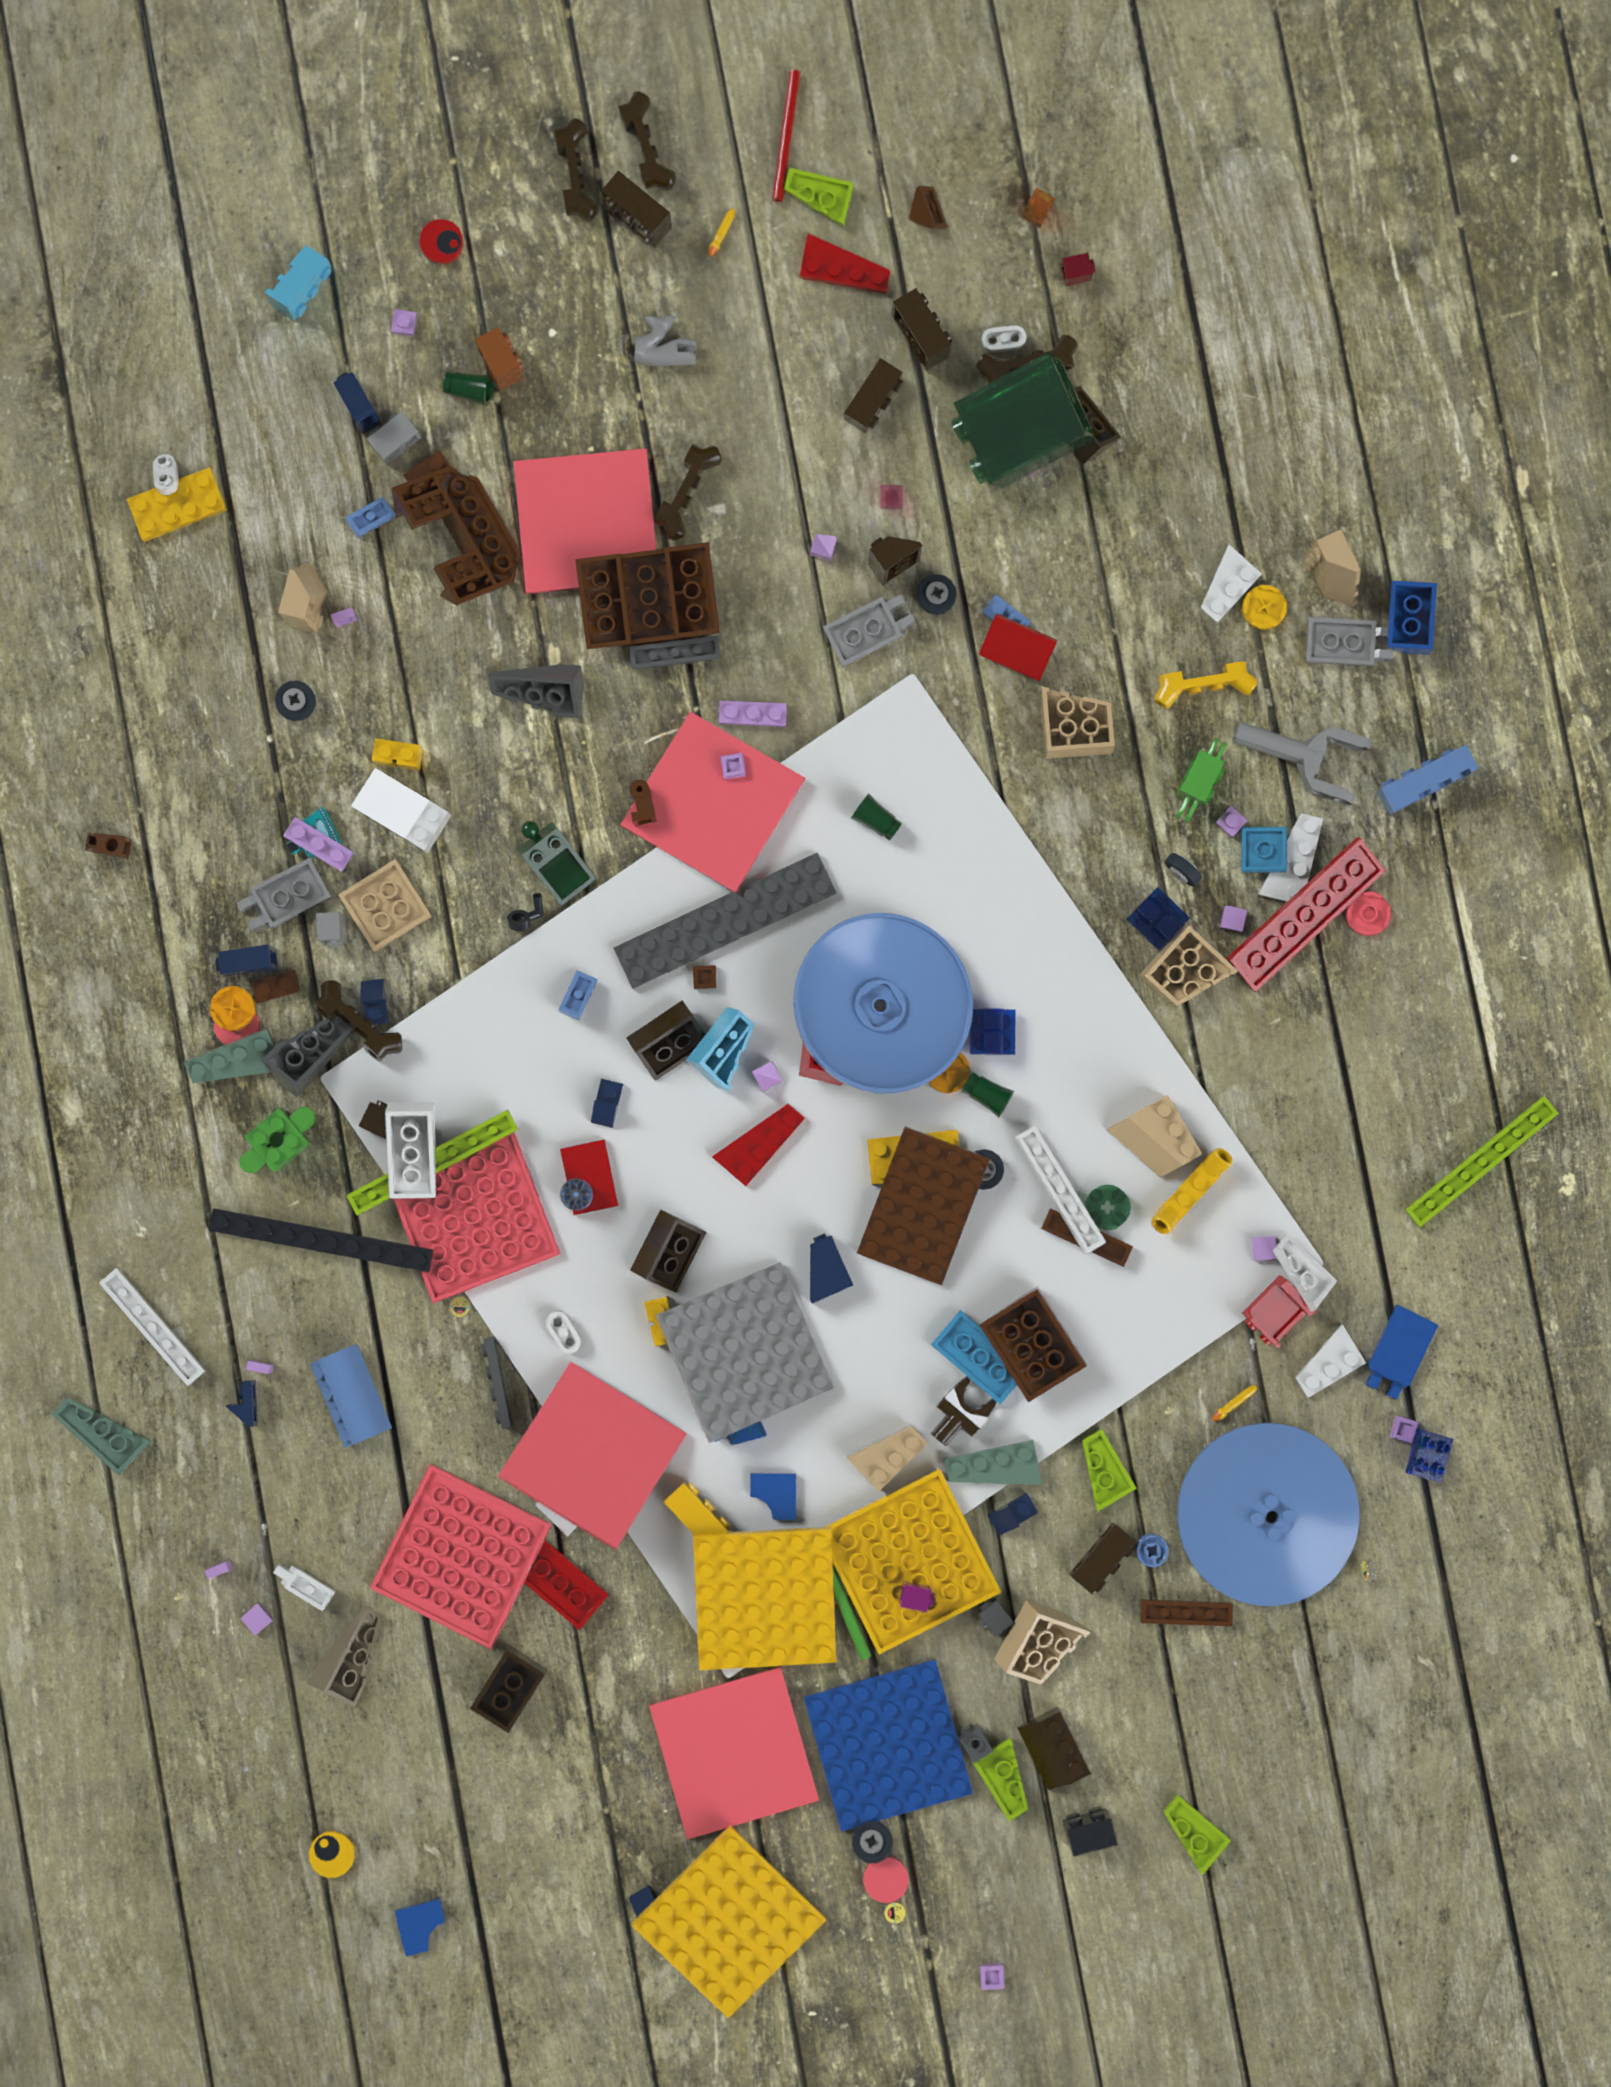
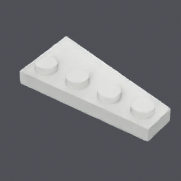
[1258,813,1323,902]

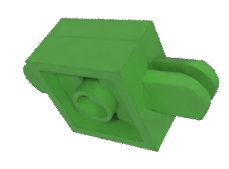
[1174,738,1227,823]
[239,1107,317,1173]

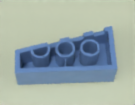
[1377,745,1479,815]

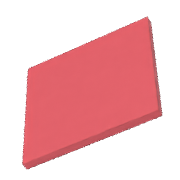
[513,448,657,594]
[620,711,806,893]
[393,1132,561,1303]
[498,1362,687,1550]
[370,1464,552,1649]
[649,1666,819,1840]

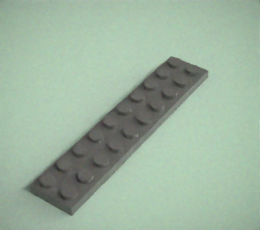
[613,852,837,989]

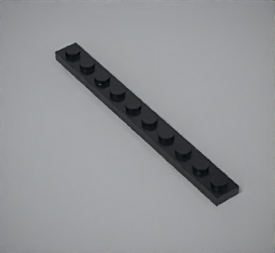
[209,1208,434,1272]

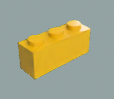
[664,1481,731,1534]

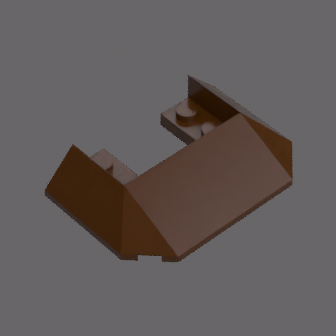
[391,466,522,606]

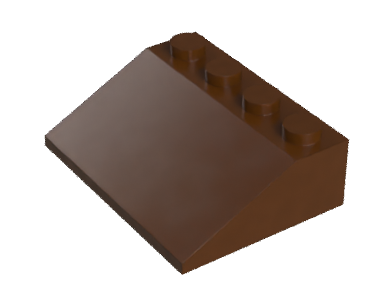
[979,1286,1087,1403]

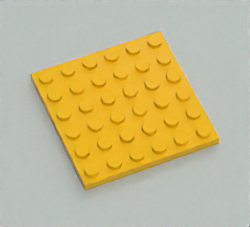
[824,1468,1001,1654]
[693,1527,836,1670]
[631,1825,827,2018]

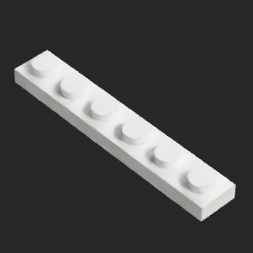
[1015,1126,1106,1255]
[99,1268,207,1386]

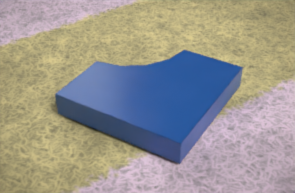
[750,1473,796,1520]
[394,1898,445,1957]

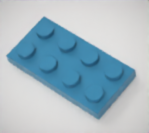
[931,1310,1017,1404]

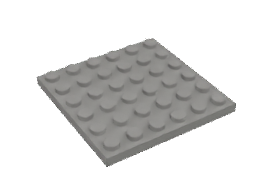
[655,1262,834,1443]

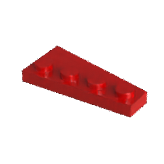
[799,233,891,294]
[712,1104,805,1187]

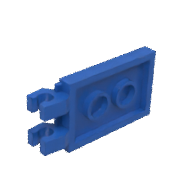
[1365,1305,1438,1400]

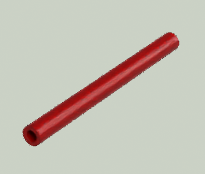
[772,70,800,202]

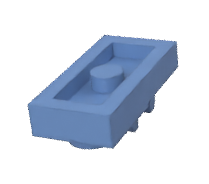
[345,497,395,538]
[982,595,1031,627]
[558,971,598,1020]

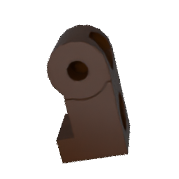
[630,780,657,826]
[85,833,132,859]

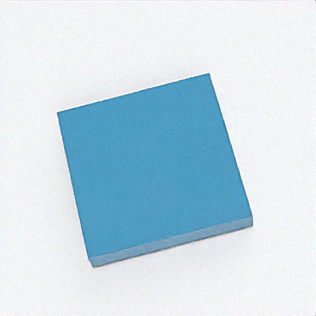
[1241,827,1287,873]

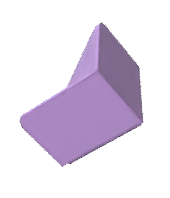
[810,534,838,561]
[752,1061,782,1092]

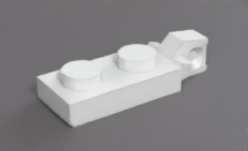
[273,1563,336,1611]

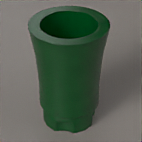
[443,372,493,406]
[851,793,902,841]
[962,1072,1014,1118]

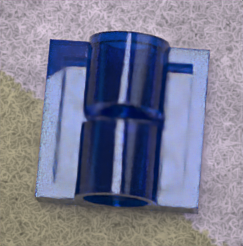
[1126,887,1190,951]
[969,1008,1016,1055]
[1405,1429,1454,1483]

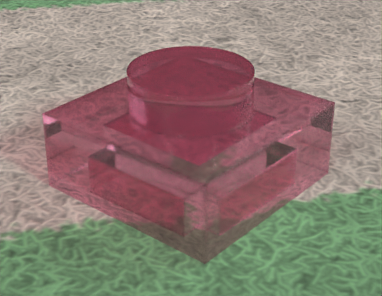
[880,485,903,509]

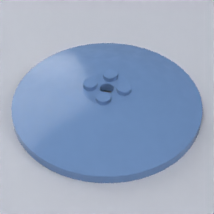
[793,913,973,1094]
[1177,1422,1360,1606]

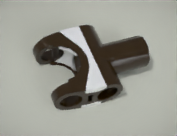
[930,1376,997,1447]

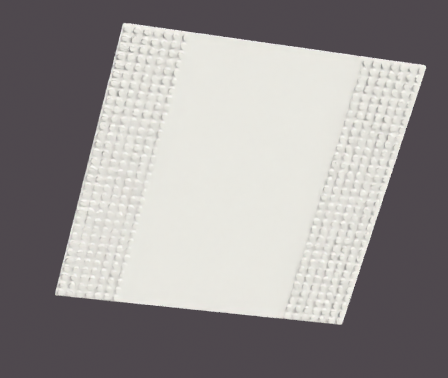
[321,674,1323,1678]

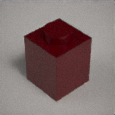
[1060,252,1096,287]

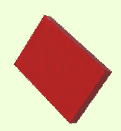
[978,613,1058,681]
[560,1139,619,1215]

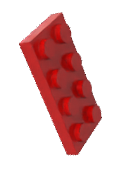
[524,1539,609,1630]

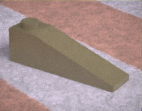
[307,1606,382,1707]

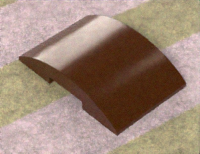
[575,542,720,650]

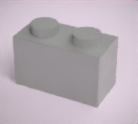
[367,411,421,465]
[316,912,347,948]

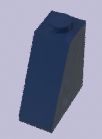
[333,372,381,435]
[215,945,278,976]
[810,1233,853,1304]

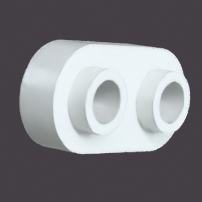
[981,326,1026,353]
[153,454,179,495]
[546,1311,581,1354]

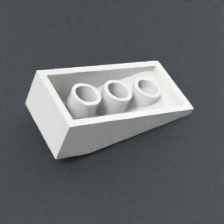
[351,768,451,854]
[385,1102,436,1198]

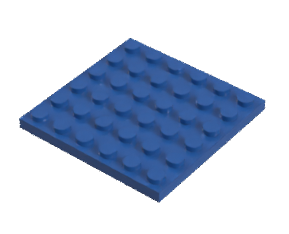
[804,1659,973,1831]

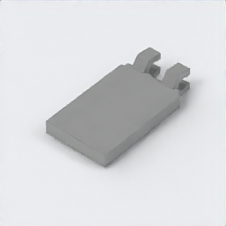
[823,594,916,668]
[1305,617,1393,667]
[236,858,331,932]

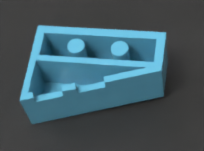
[264,245,332,321]
[686,1007,754,1091]

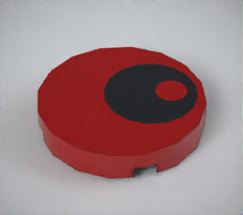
[419,219,464,264]

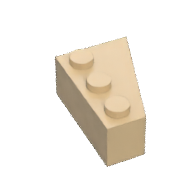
[846,1425,928,1491]

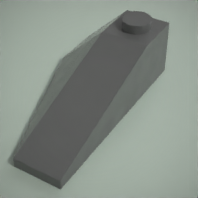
[488,664,584,718]
[262,1016,354,1097]

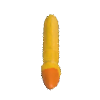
[708,208,735,257]
[1212,1385,1257,1421]

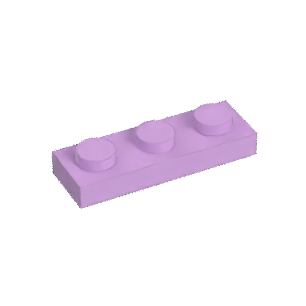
[719,701,787,727]
[283,817,354,872]

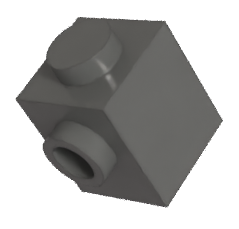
[978,1598,1014,1636]
[958,1724,993,1763]

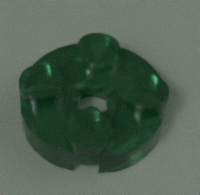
[1084,1185,1131,1230]

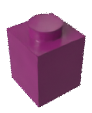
[899,1581,935,1612]

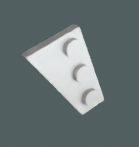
[1200,545,1262,624]
[1273,1234,1337,1312]
[1295,1324,1366,1398]

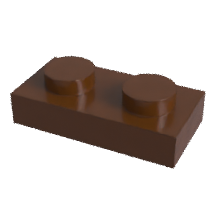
[403,450,451,482]
[251,970,301,1004]

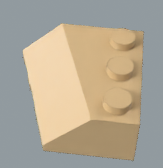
[1304,530,1361,607]
[278,563,327,633]
[1041,686,1115,759]
[1139,925,1238,1006]
[1106,1095,1202,1177]
[994,1600,1090,1685]

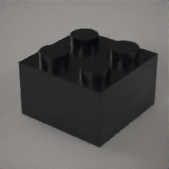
[1062,1807,1118,1857]

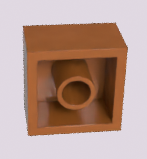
[475,327,524,391]

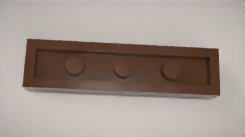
[1040,1208,1133,1267]
[1140,1599,1233,1627]

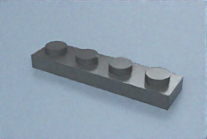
[629,636,721,671]
[481,1336,513,1429]

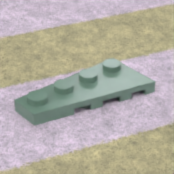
[184,1028,276,1083]
[52,1397,151,1476]
[944,1440,1043,1485]

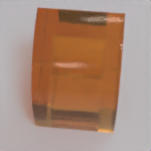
[1021,188,1056,229]

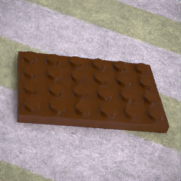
[857,1126,990,1285]

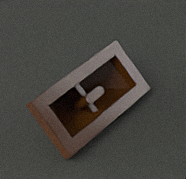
[908,186,948,229]

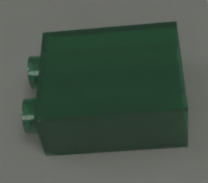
[952,352,1096,488]

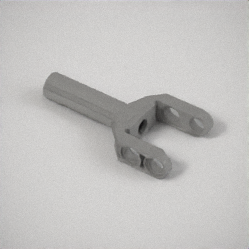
[1232,722,1372,805]

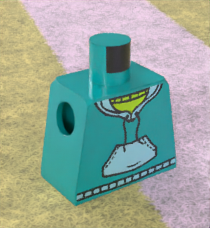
[286,807,344,858]

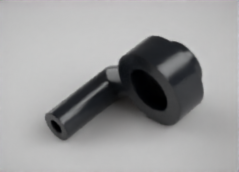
[507,893,544,932]

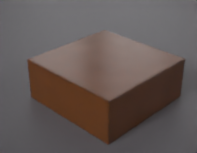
[693,965,717,989]

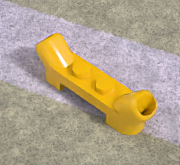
[1154,661,1258,709]
[1151,1148,1233,1235]

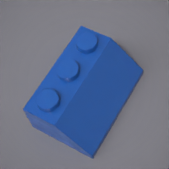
[1387,581,1437,655]

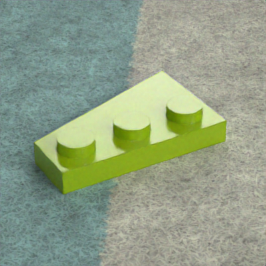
[784,168,854,228]
[1082,1429,1137,1512]
[972,1736,1028,1821]
[1163,1794,1231,1876]

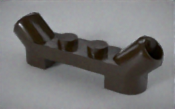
[618,91,676,191]
[554,118,599,222]
[976,335,1078,387]
[654,444,722,541]
[313,980,403,1062]

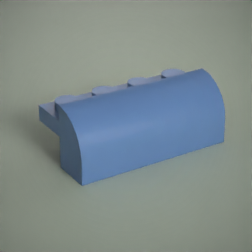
[310,1344,392,1448]

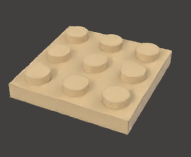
[338,859,432,952]

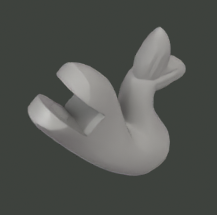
[634,315,697,366]

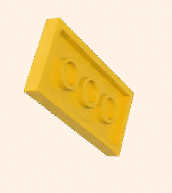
[127,467,227,542]
[867,1130,959,1184]

